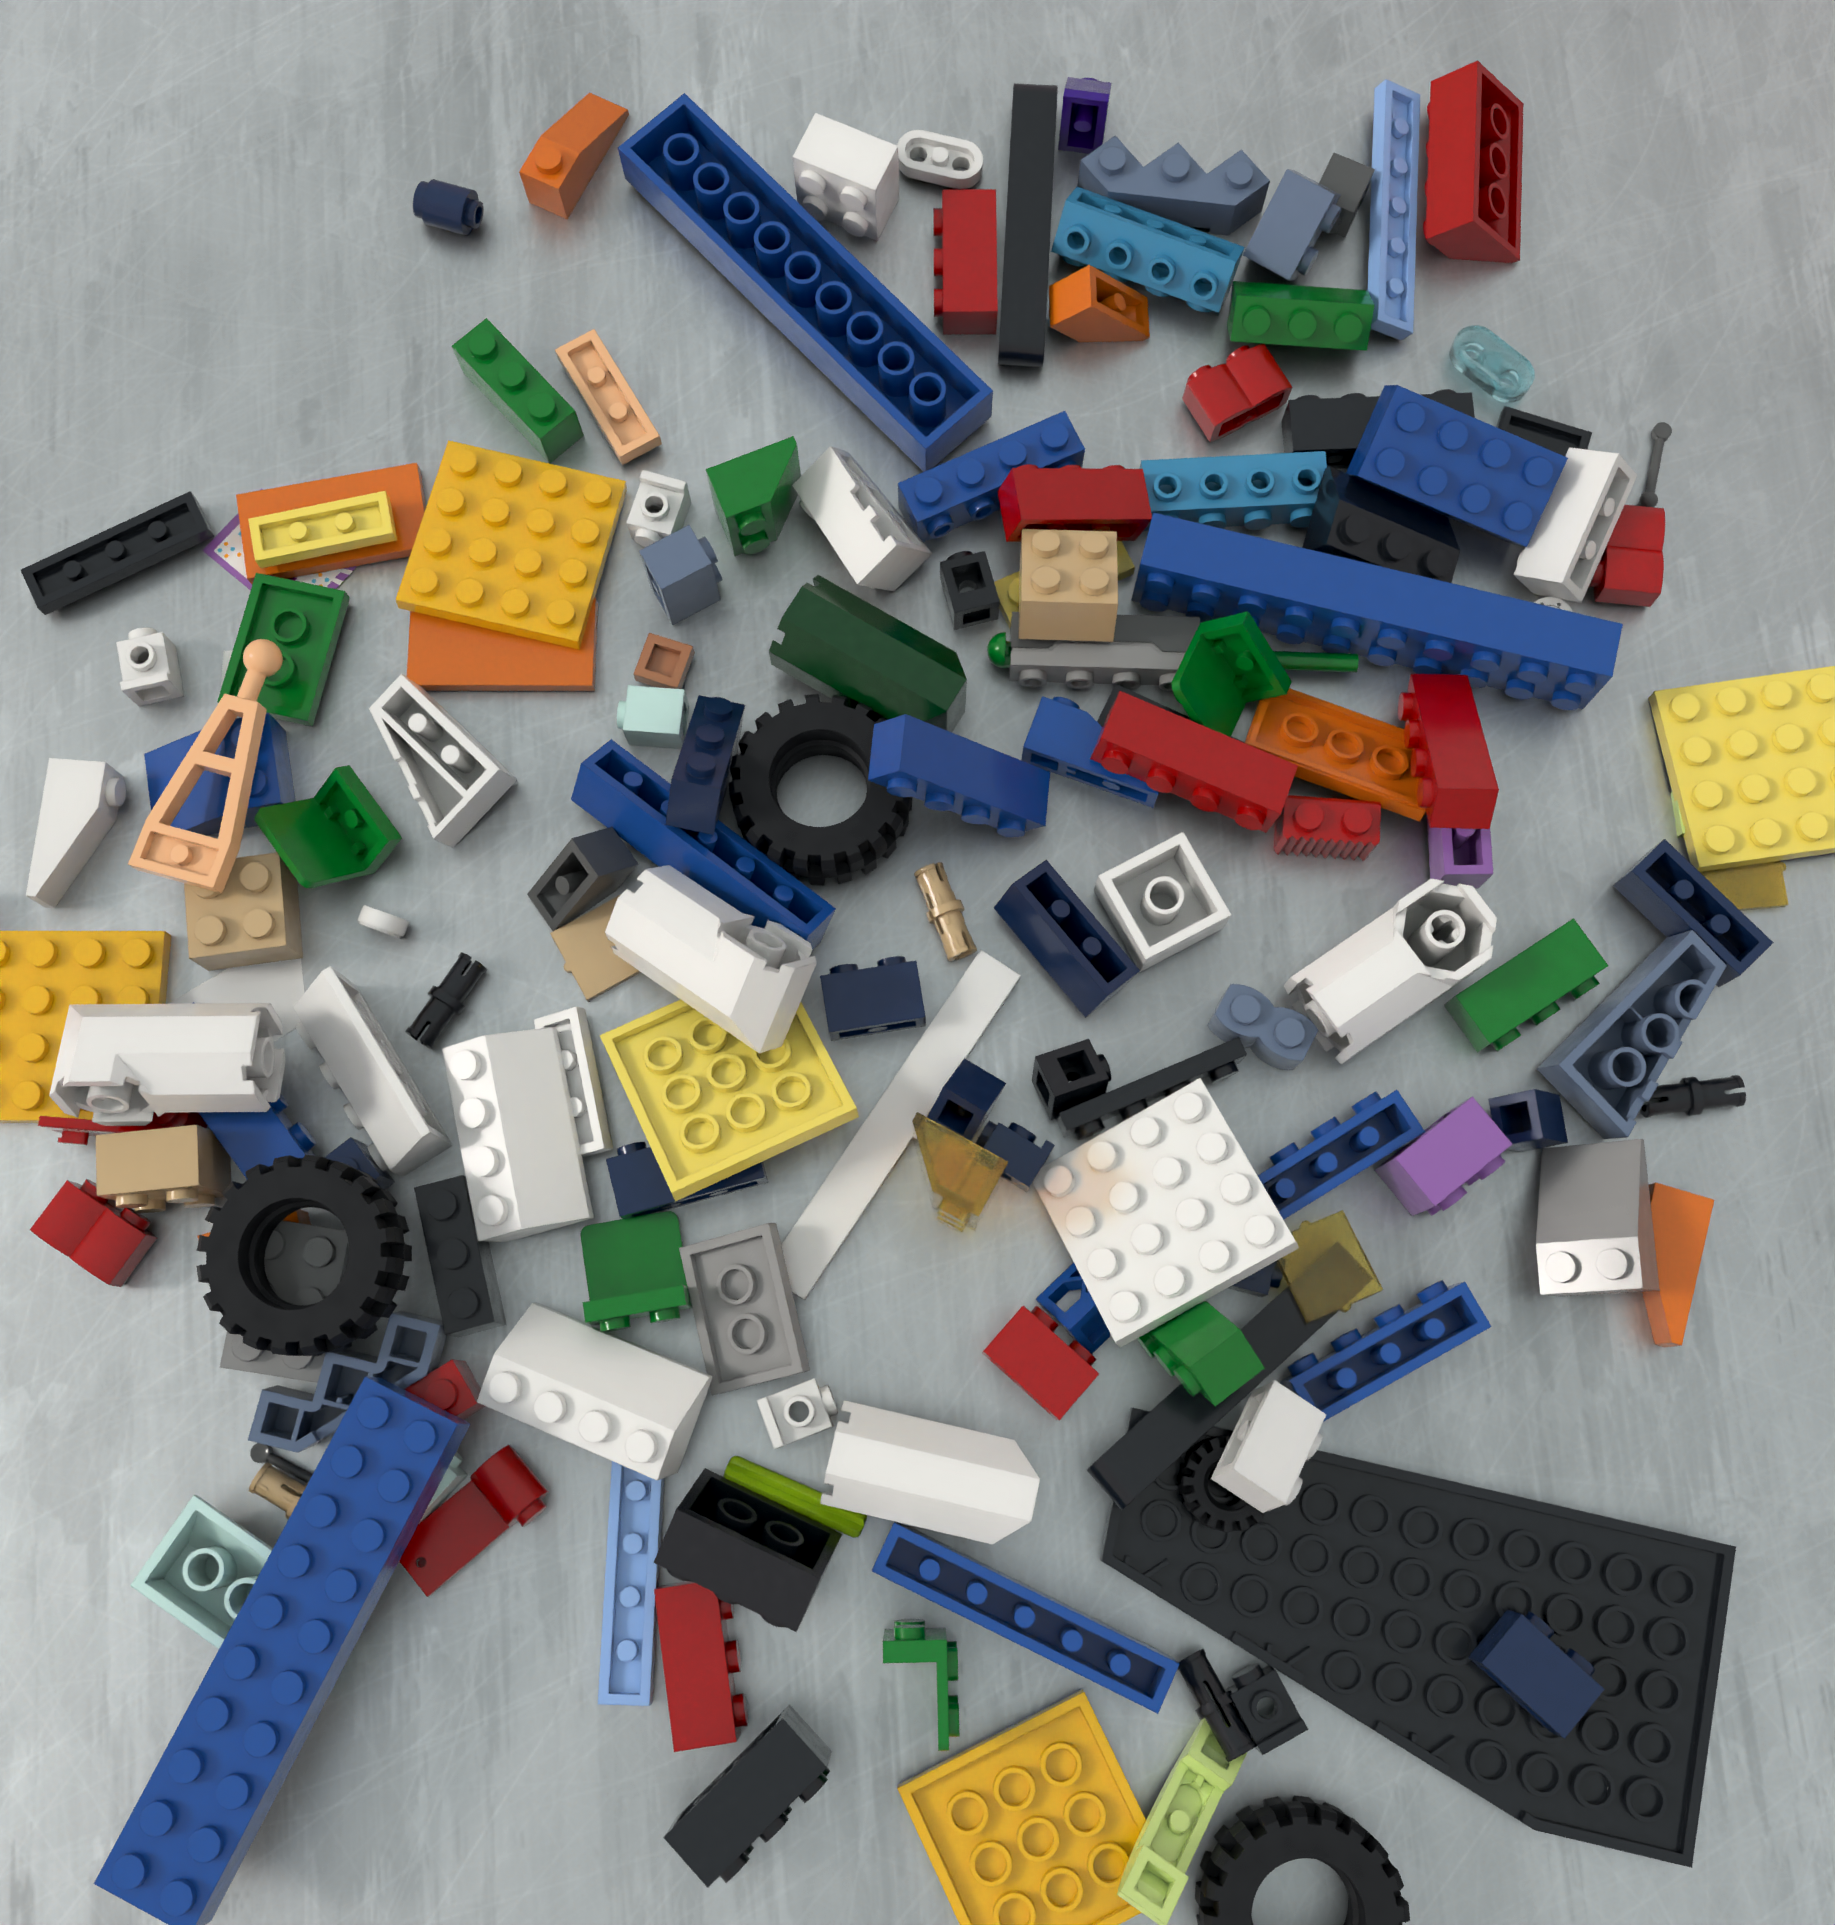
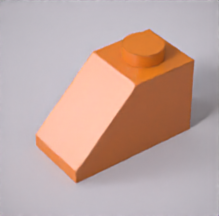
[1049,265,1150,342]

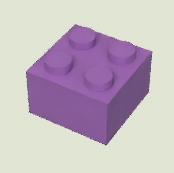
[1374,1096,1512,1216]

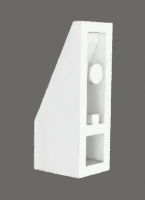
[26,758,126,908]

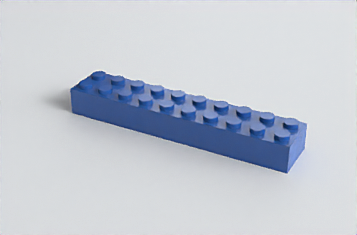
[618,93,993,472]
[1131,512,1623,710]
[94,1376,471,1925]

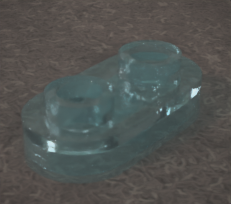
[1449,325,1535,403]

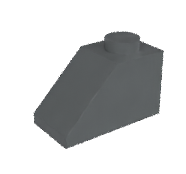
[527,827,638,931]

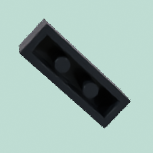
[414,1175,507,1337]

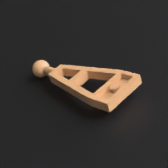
[128,639,283,893]

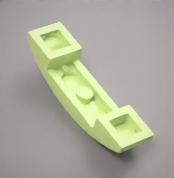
[1117,1719,1247,1925]

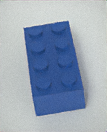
[1346,385,1568,547]

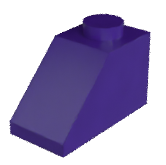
[1058,77,1112,154]

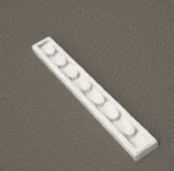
[781,950,1021,1300]

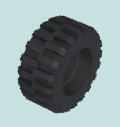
[728,694,913,886]
[196,1154,412,1356]
[1195,1796,1410,1925]

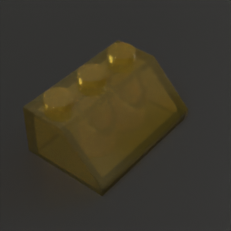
[912,1112,1008,1233]

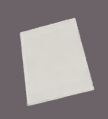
[168,958,305,1041]

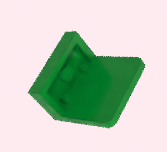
[1172,611,1292,737]
[254,765,402,889]
[580,1211,692,1332]
[883,1619,960,1751]

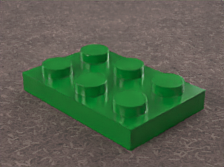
[217,573,350,727]

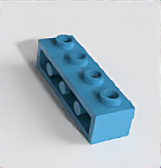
[1051,187,1245,313]
[1139,451,1327,531]

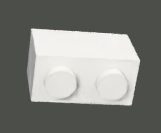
[1211,1380,1326,1513]

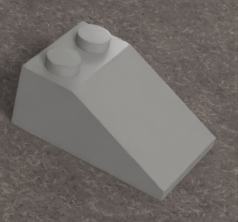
[1536,1139,1660,1297]

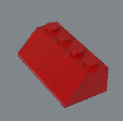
[1423,60,1524,263]

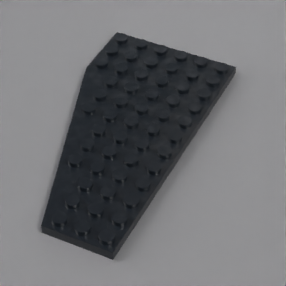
[1100,1408,1736,1868]

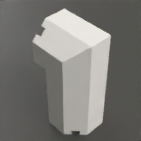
[605,865,817,1054]
[1284,879,1497,1064]
[49,1003,286,1126]
[820,1400,1040,1545]

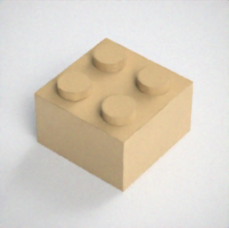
[1019,529,1118,642]
[184,852,303,971]
[96,1125,231,1213]

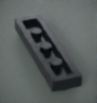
[21,491,214,615]
[1056,1037,1247,1140]

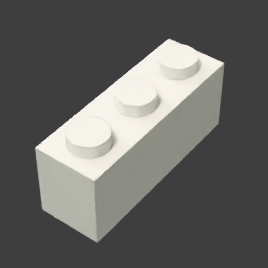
[1513,447,1637,603]

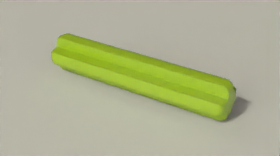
[723,1456,867,1538]

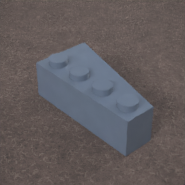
[1537,930,1727,1139]

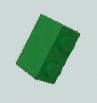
[706,436,801,556]

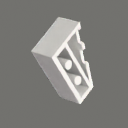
[792,446,932,592]
[369,674,517,848]

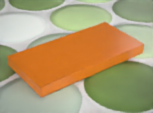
[236,463,426,584]
[407,598,598,691]
[1244,688,1426,822]

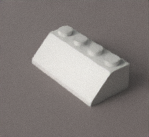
[293,966,453,1177]
[442,1027,594,1242]
[477,1303,713,1480]

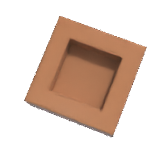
[633,633,695,689]

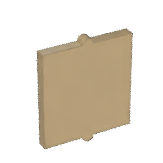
[550,895,641,1002]

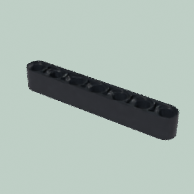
[998,83,1058,367]
[1087,1242,1373,1510]

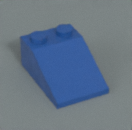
[144,713,295,836]

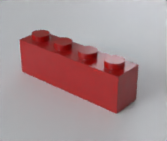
[1398,674,1499,829]
[1090,691,1298,833]

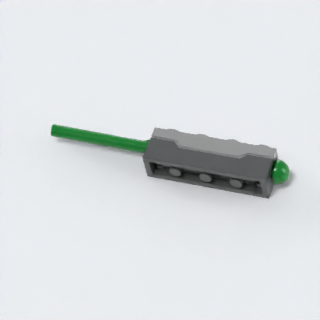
[987,612,1359,691]

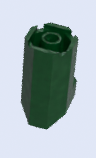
[769,575,967,732]

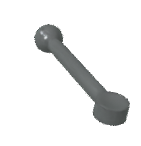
[1639,422,1672,507]
[250,1443,313,1483]

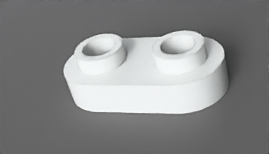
[897,130,983,189]

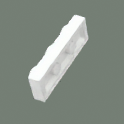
[534,1007,613,1158]

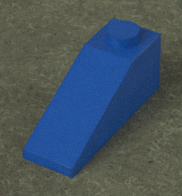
[1021,696,1159,808]

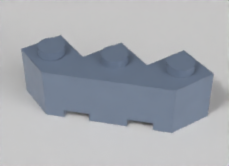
[1077,136,1270,236]
[248,1311,447,1453]

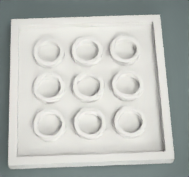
[1033,1078,1299,1348]

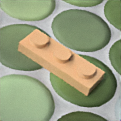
[555,329,662,465]

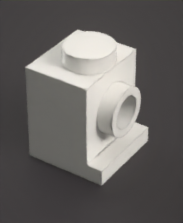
[626,470,691,547]
[116,628,184,706]
[757,1378,839,1449]

